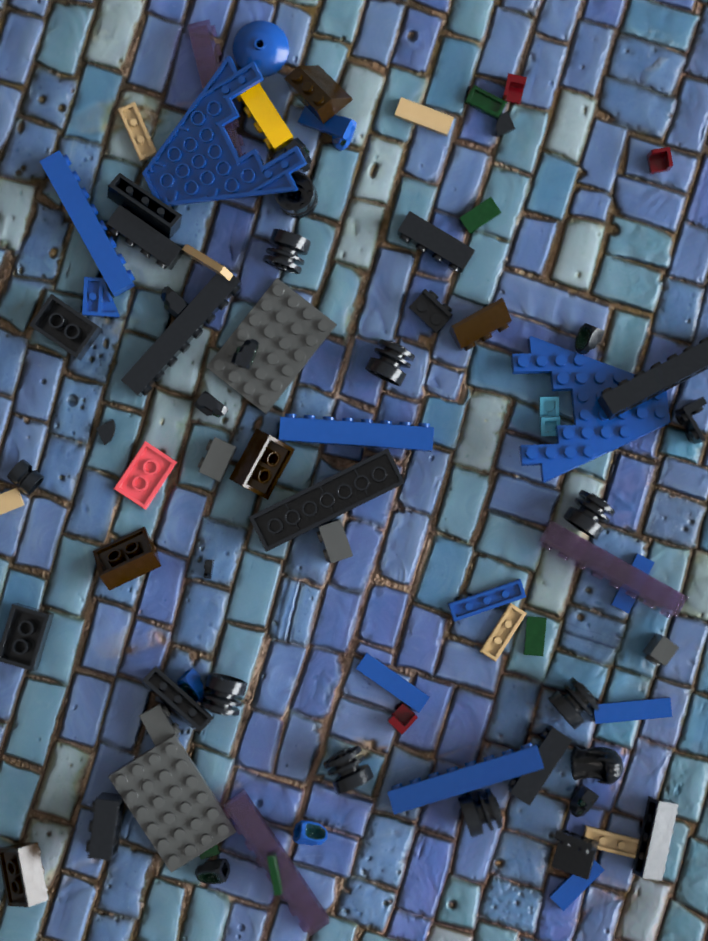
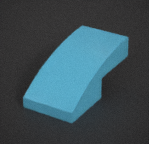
[539,396,560,436]

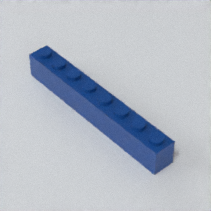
[40,150,135,297]
[279,414,434,451]
[387,743,544,815]

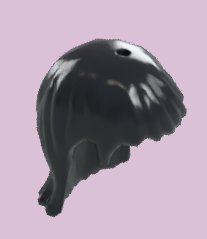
[570,746,624,785]

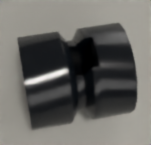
[7,459,44,496]

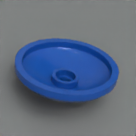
[232,21,289,77]

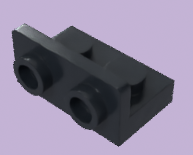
[409,289,453,334]

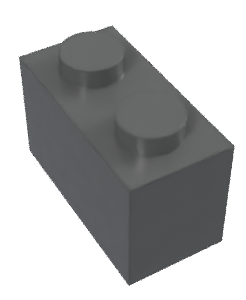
[198,437,237,482]
[317,519,353,563]
[643,633,679,667]
[139,702,181,746]

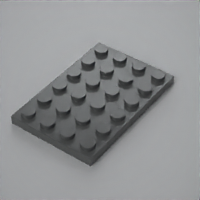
[206,278,337,415]
[108,734,237,873]

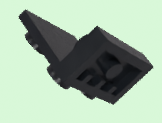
[675,397,707,444]
[552,829,599,879]

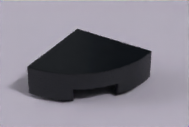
[496,111,515,138]
[96,420,116,445]
[204,559,215,579]

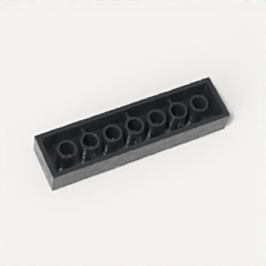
[249,448,405,552]

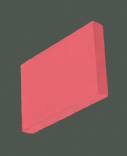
[114,441,178,510]

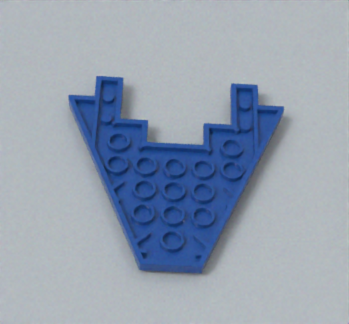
[142,56,307,206]
[511,336,670,483]

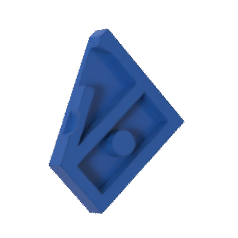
[82,277,120,318]

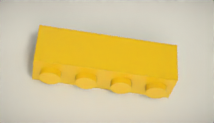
[235,83,294,153]

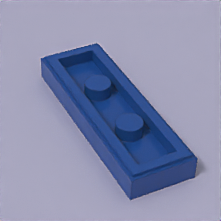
[297,106,353,140]
[611,553,655,614]
[549,859,604,911]

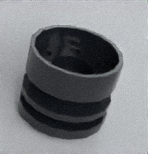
[274,171,318,218]
[263,229,311,274]
[365,339,415,386]
[563,490,615,539]
[200,672,248,716]
[548,677,600,730]
[323,746,374,794]
[458,788,503,838]

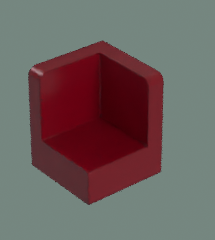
[502,73,527,104]
[647,147,673,174]
[388,703,418,734]

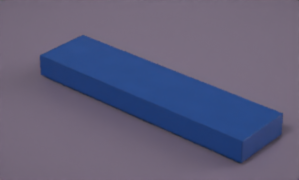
[447,579,526,622]
[356,653,430,713]
[593,697,672,724]

